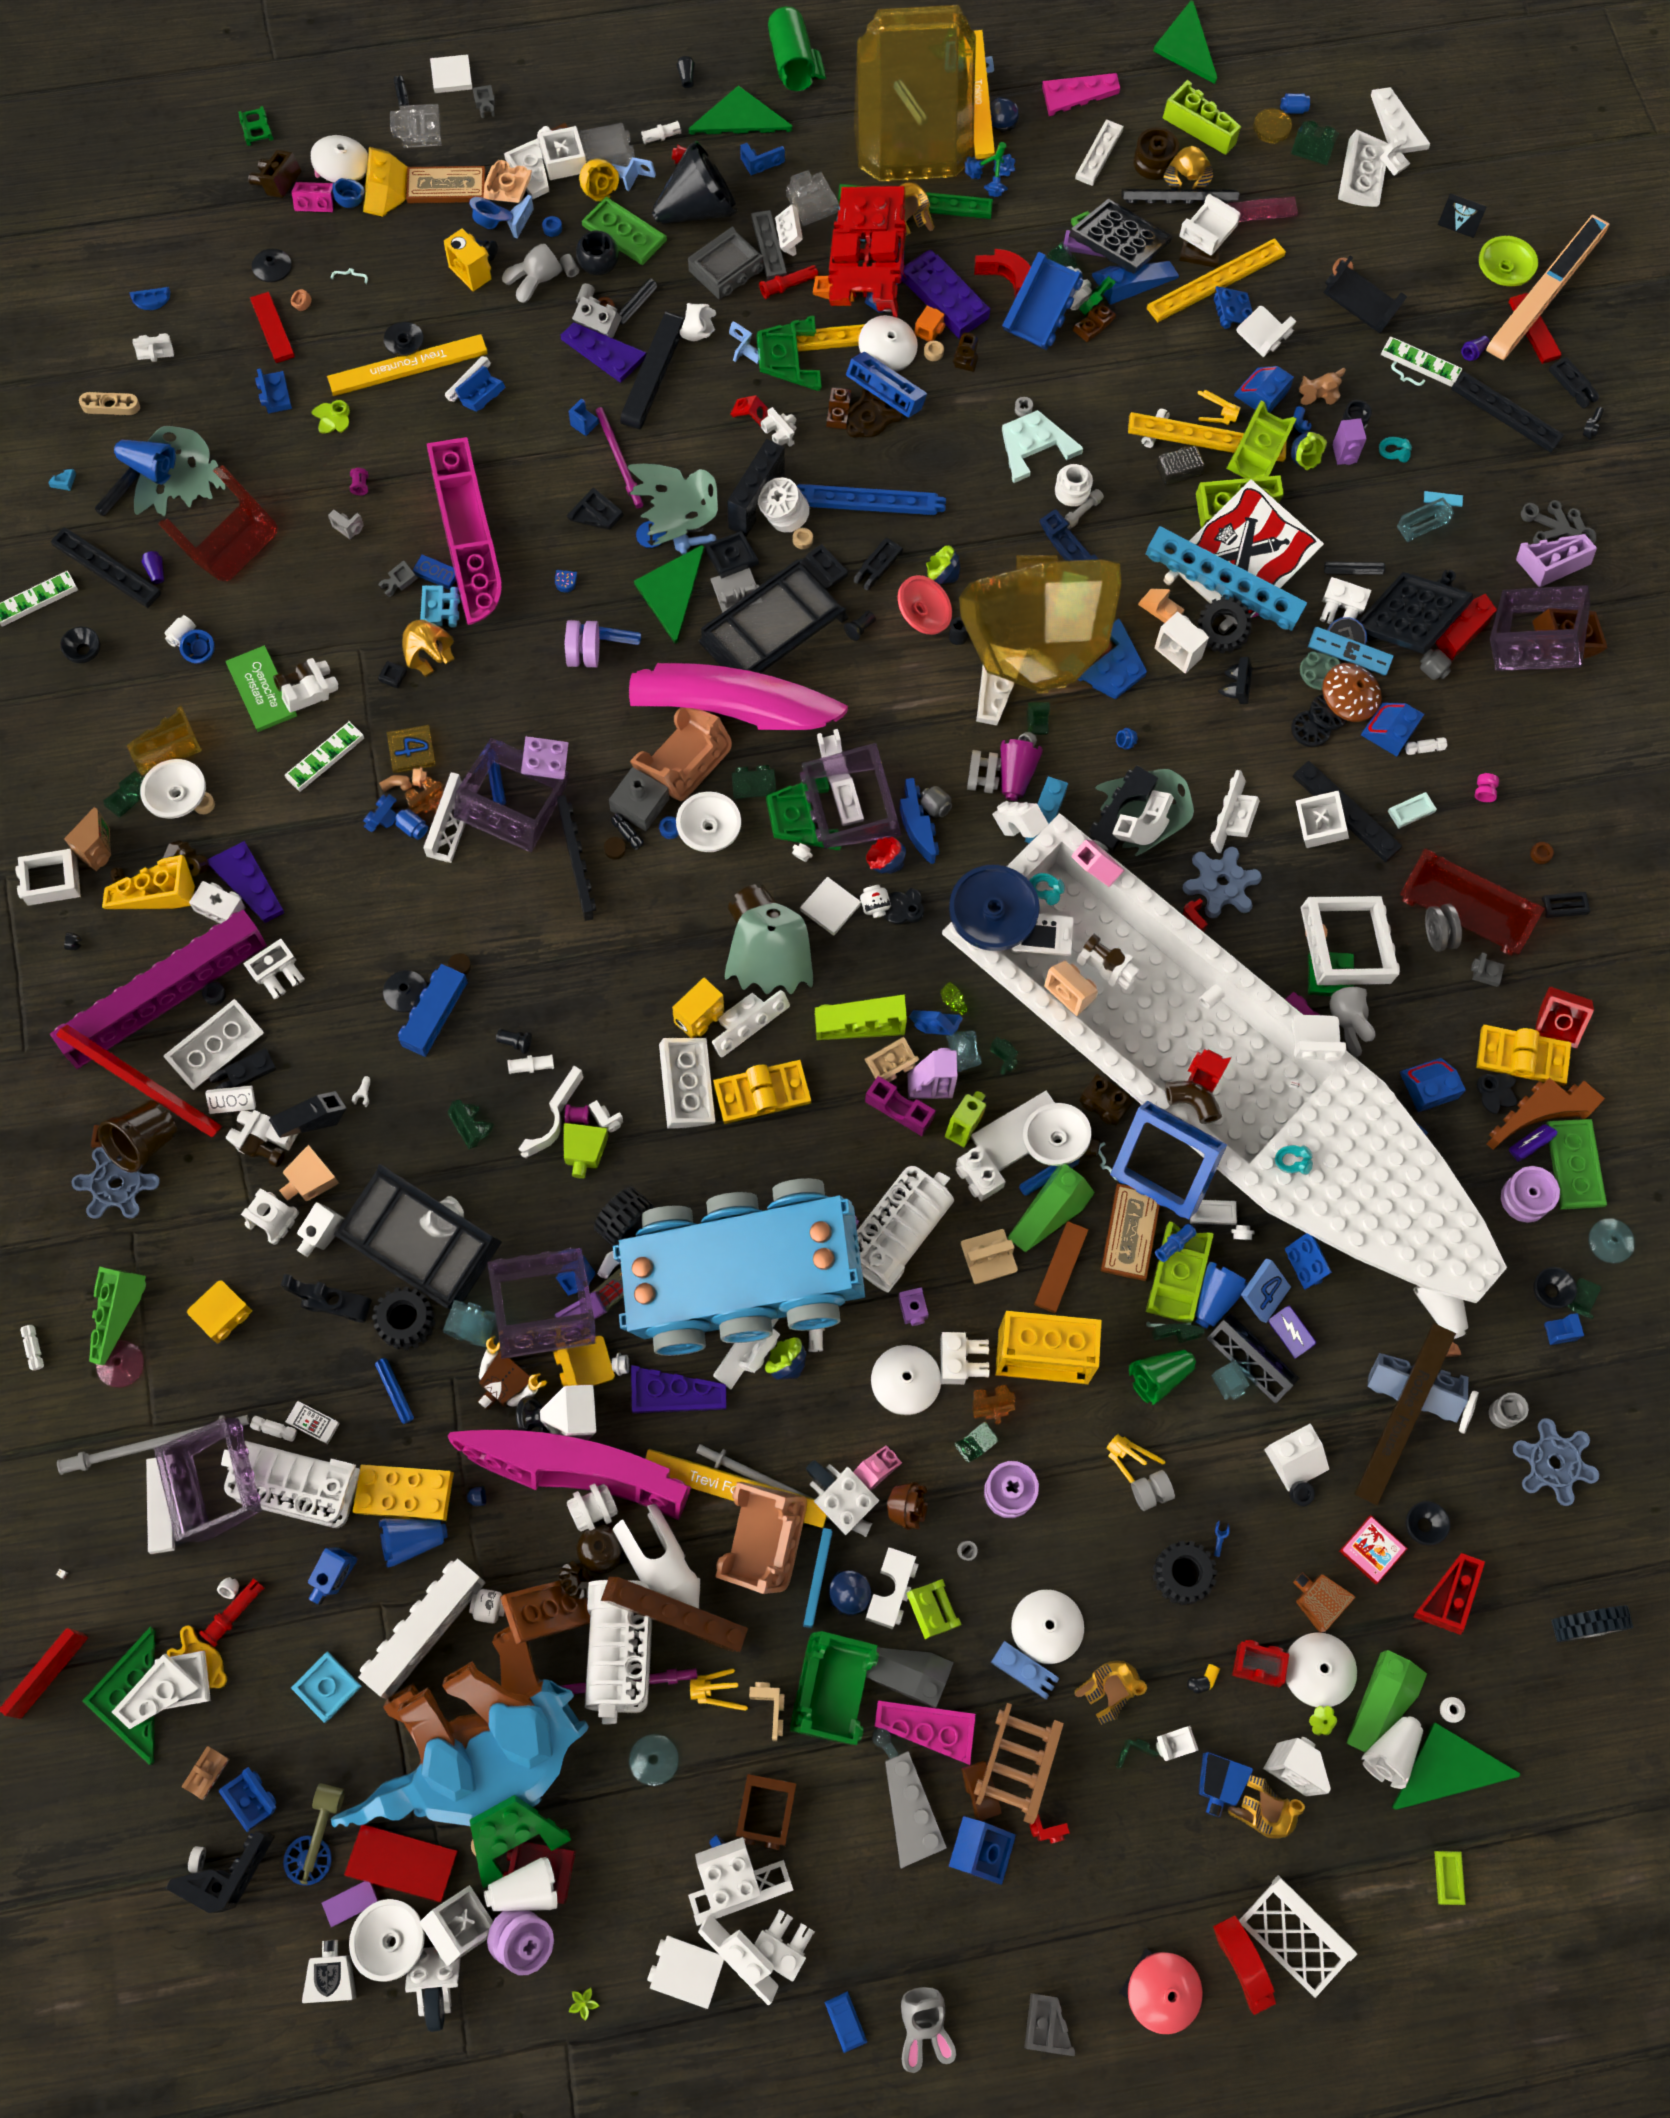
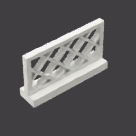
[1239,1875,1357,1998]

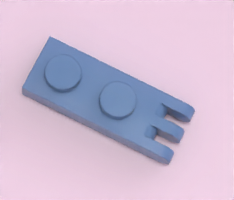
[991,1641,1059,1700]

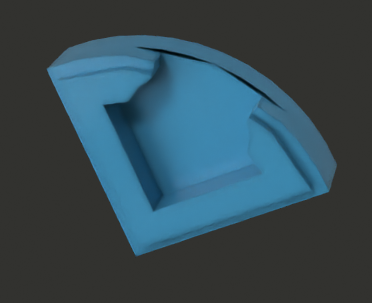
[49,469,76,491]

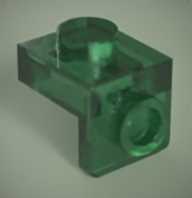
[990,1037,1019,1075]

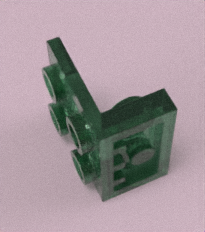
[1291,120,1339,165]

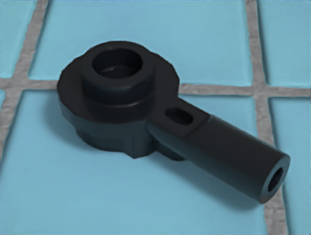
[1583,407,1604,440]

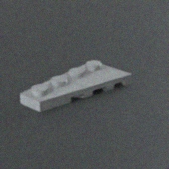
[885,1751,947,1868]

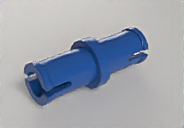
[1155,1224,1196,1262]

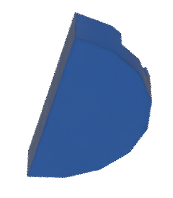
[129,287,171,310]

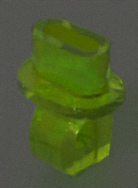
[941,982,967,1015]

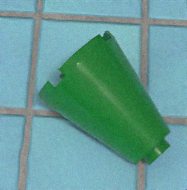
[1129,1350,1196,1405]

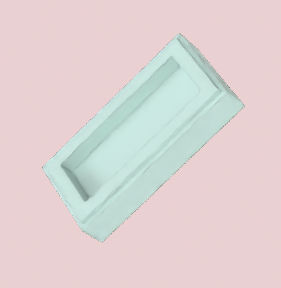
[1388,792,1437,829]

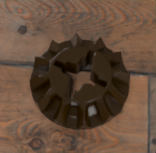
[559,1561,594,1599]

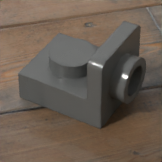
[1471,953,1504,987]

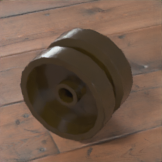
[1133,127,1179,180]

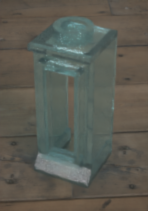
[1397,497,1454,543]

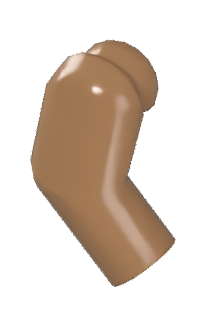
[379,775,412,792]

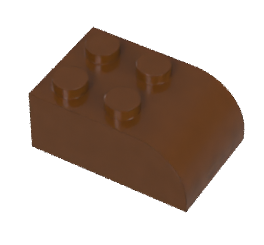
[1532,608,1608,659]

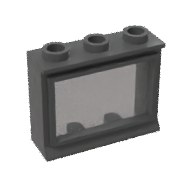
[688,226,764,300]

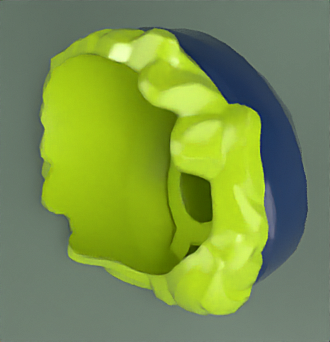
[1291,431,1327,471]
[926,545,960,584]
[765,1337,806,1379]

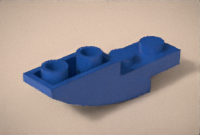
[899,778,939,864]

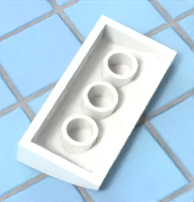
[1338,129,1389,207]
[164,999,264,1090]
[659,1038,715,1129]

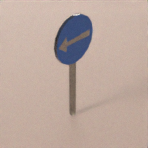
[636,521,705,549]

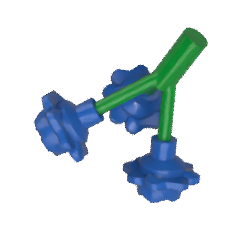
[965,142,1016,197]

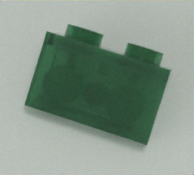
[731,765,776,799]

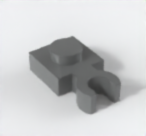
[472,85,495,118]
[378,561,418,597]

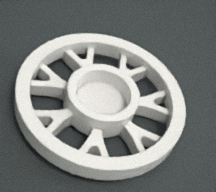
[1459,1391,1479,1434]

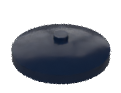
[949,865,1040,951]

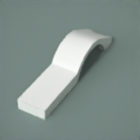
[817,729,864,826]
[519,1066,583,1158]

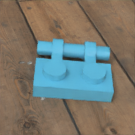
[420,586,460,627]

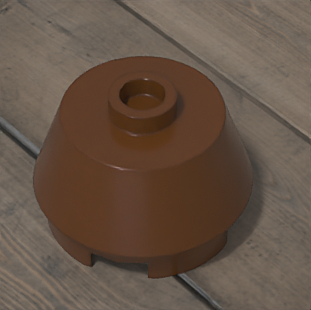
[887,1482,928,1530]

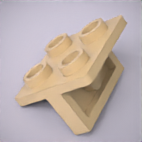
[961,1229,1018,1285]

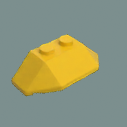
[363,147,407,217]

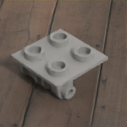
[710,568,762,613]

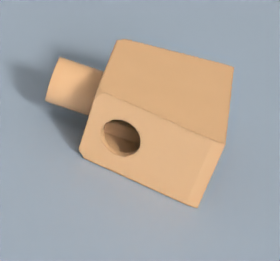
[279,1145,339,1201]

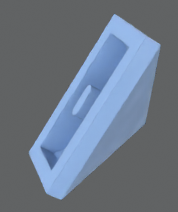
[507,195,534,239]

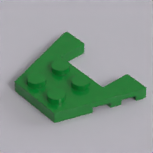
[756,316,822,391]
[766,772,841,850]
[469,1795,571,1888]

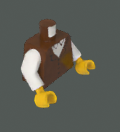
[477,1336,547,1411]

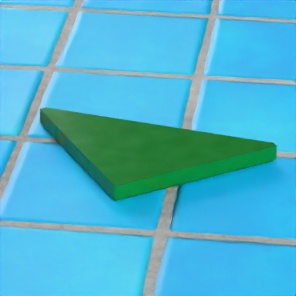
[1153,0,1217,84]
[689,85,792,135]
[634,545,704,644]
[82,1627,155,1765]
[1392,1723,1520,1810]

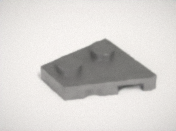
[1024,1993,1075,2056]

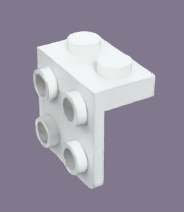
[1237,306,1296,357]
[1293,1015,1346,1061]

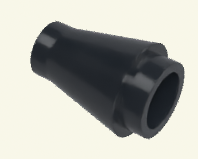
[676,56,695,88]

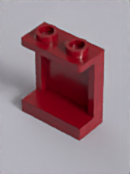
[503,1842,576,1904]

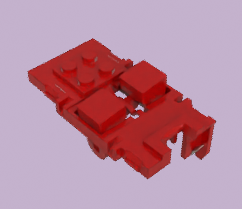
[828,186,906,318]

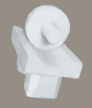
[133,333,174,362]
[761,407,796,447]

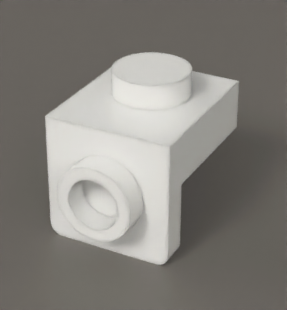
[1156,1726,1198,1761]

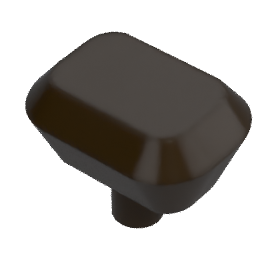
[110,867,125,883]

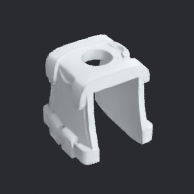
[241,1188,299,1245]

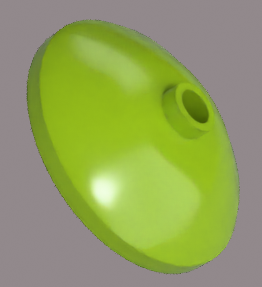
[1479,236,1538,286]

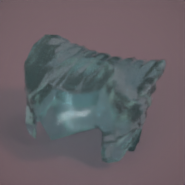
[946,1030,982,1074]

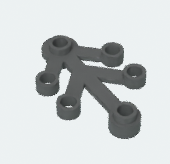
[1521,500,1596,544]

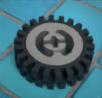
[1551,1605,1634,1642]

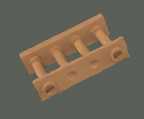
[974,1703,1064,1824]

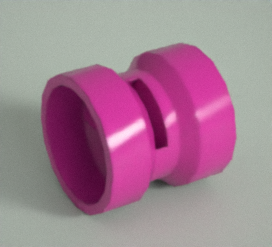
[1475,773,1499,802]

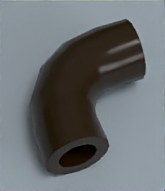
[1165,1081,1222,1124]

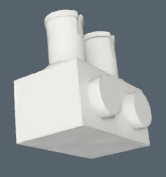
[1320,577,1371,624]
[243,939,305,999]
[956,1145,1006,1202]
[941,1332,989,1385]
[754,1909,815,1982]

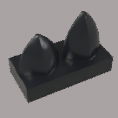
[1218,657,1253,704]

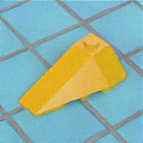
[102,855,195,909]

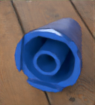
[114,439,176,485]
[1194,1262,1249,1329]
[379,1519,447,1567]

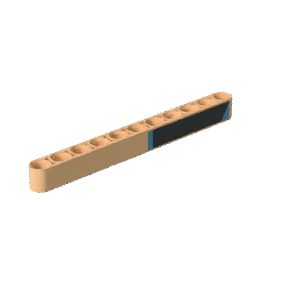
[1486,215,1610,361]

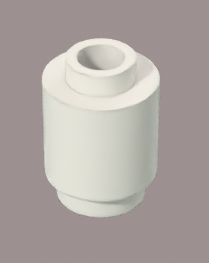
[165,615,196,647]

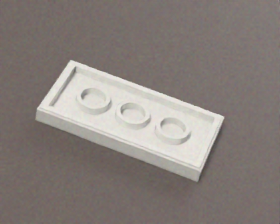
[971,1091,1055,1171]

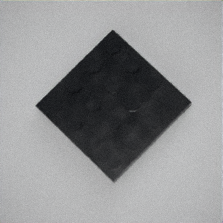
[1069,199,1173,274]
[1359,572,1474,654]

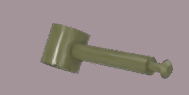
[299,1783,345,1885]

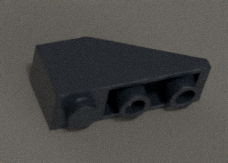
[269,1091,347,1138]

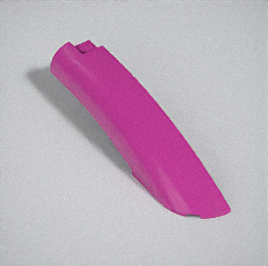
[427,437,501,625]
[629,663,848,730]
[448,1430,691,1520]

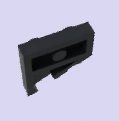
[566,488,624,530]

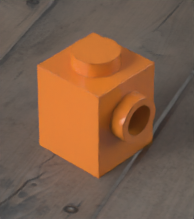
[915,305,945,342]

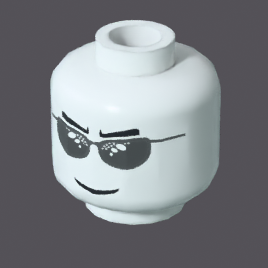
[469,1589,505,1623]

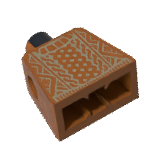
[1293,1572,1355,1633]

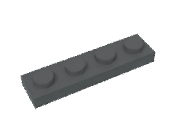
[751,210,787,281]

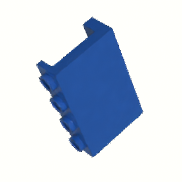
[1002,252,1084,350]

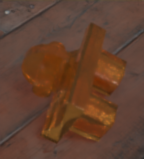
[405,777,444,814]
[973,1385,1016,1425]

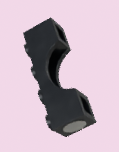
[1089,765,1158,854]

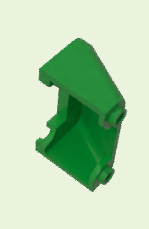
[790,1631,879,1745]

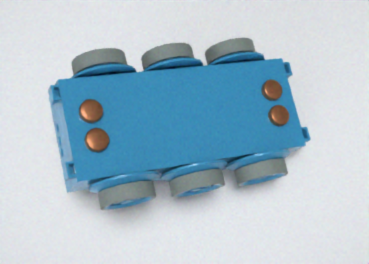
[613,1178,865,1356]

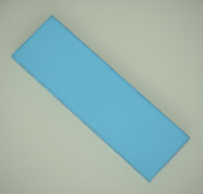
[1424,491,1463,507]

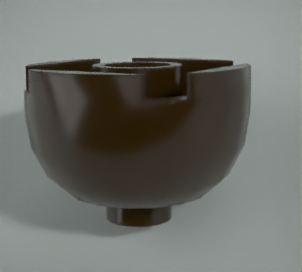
[576,1524,625,1574]

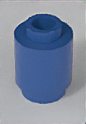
[1280,93,1310,114]
[395,809,428,840]

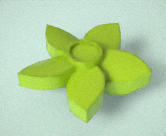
[569,1988,599,2021]

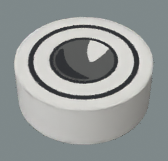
[188,1846,206,1873]

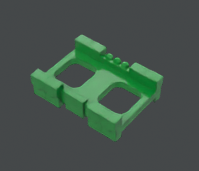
[238,106,273,146]
[1079,276,1116,315]

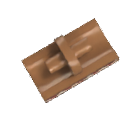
[182,1746,230,1800]

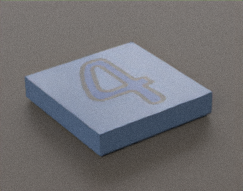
[1241,1259,1291,1323]

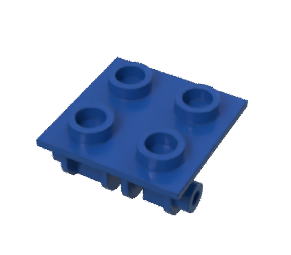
[1214,286,1253,329]
[1285,1233,1332,1290]

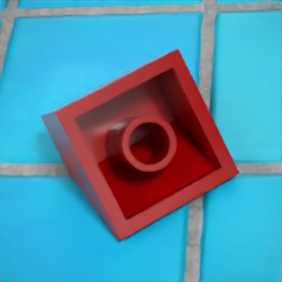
[1535,986,1594,1048]

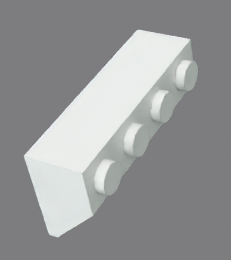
[1263,1737,1331,1796]

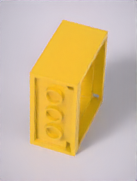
[995,1311,1102,1384]

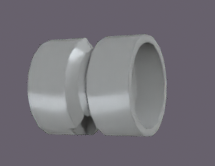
[1489,1393,1529,1429]
[1131,1470,1175,1511]

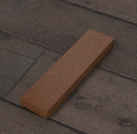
[1034,1221,1088,1313]

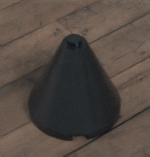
[652,141,738,224]

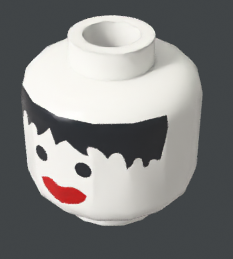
[860,885,891,918]

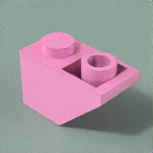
[1071,840,1125,887]
[853,1445,902,1491]

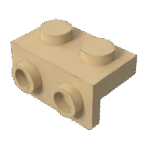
[865,1037,920,1082]

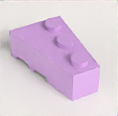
[1516,534,1597,587]
[907,1048,957,1099]

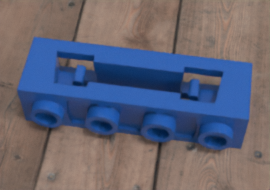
[846,351,927,418]

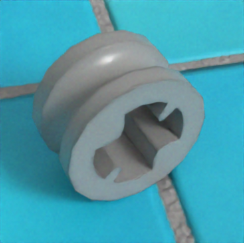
[1015,397,1033,417]

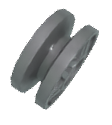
[1425,904,1462,951]

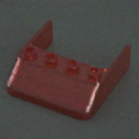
[158,465,277,581]

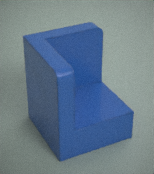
[569,399,599,436]
[556,1255,595,1296]
[1544,1313,1584,1345]

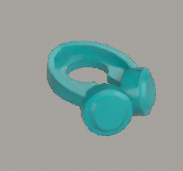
[1379,437,1412,463]
[1030,873,1065,905]
[1275,1145,1313,1175]

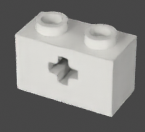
[189,881,246,924]

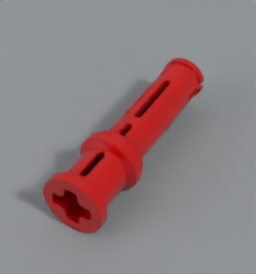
[759,265,818,299]
[199,1578,265,1647]

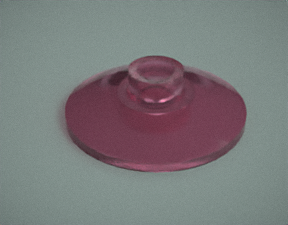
[96,1341,144,1388]

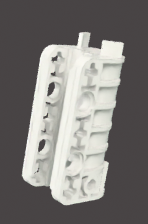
[857,1166,954,1293]
[221,1441,360,1528]
[585,1580,652,1724]

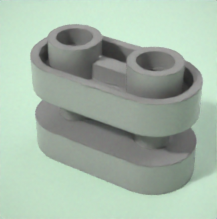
[967,750,1001,793]

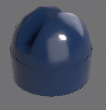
[467,1486,486,1506]

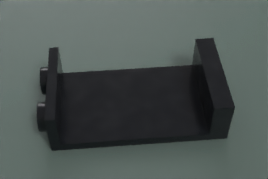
[1323,255,1407,333]

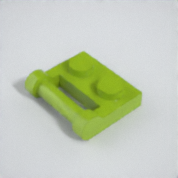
[906,1579,962,1639]

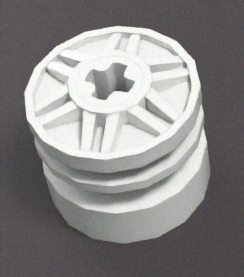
[758,477,809,533]

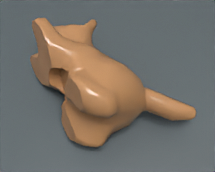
[1299,368,1346,405]

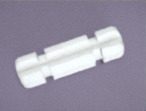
[1405,737,1447,755]
[21,1325,44,1371]
[250,1416,297,1442]

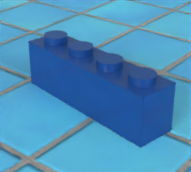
[398,964,468,1057]

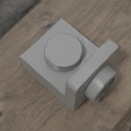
[328,510,364,539]

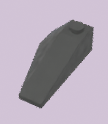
[866,1647,953,1708]

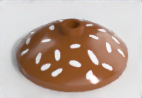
[1322,663,1382,722]

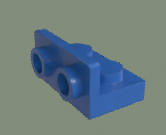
[255,369,292,414]

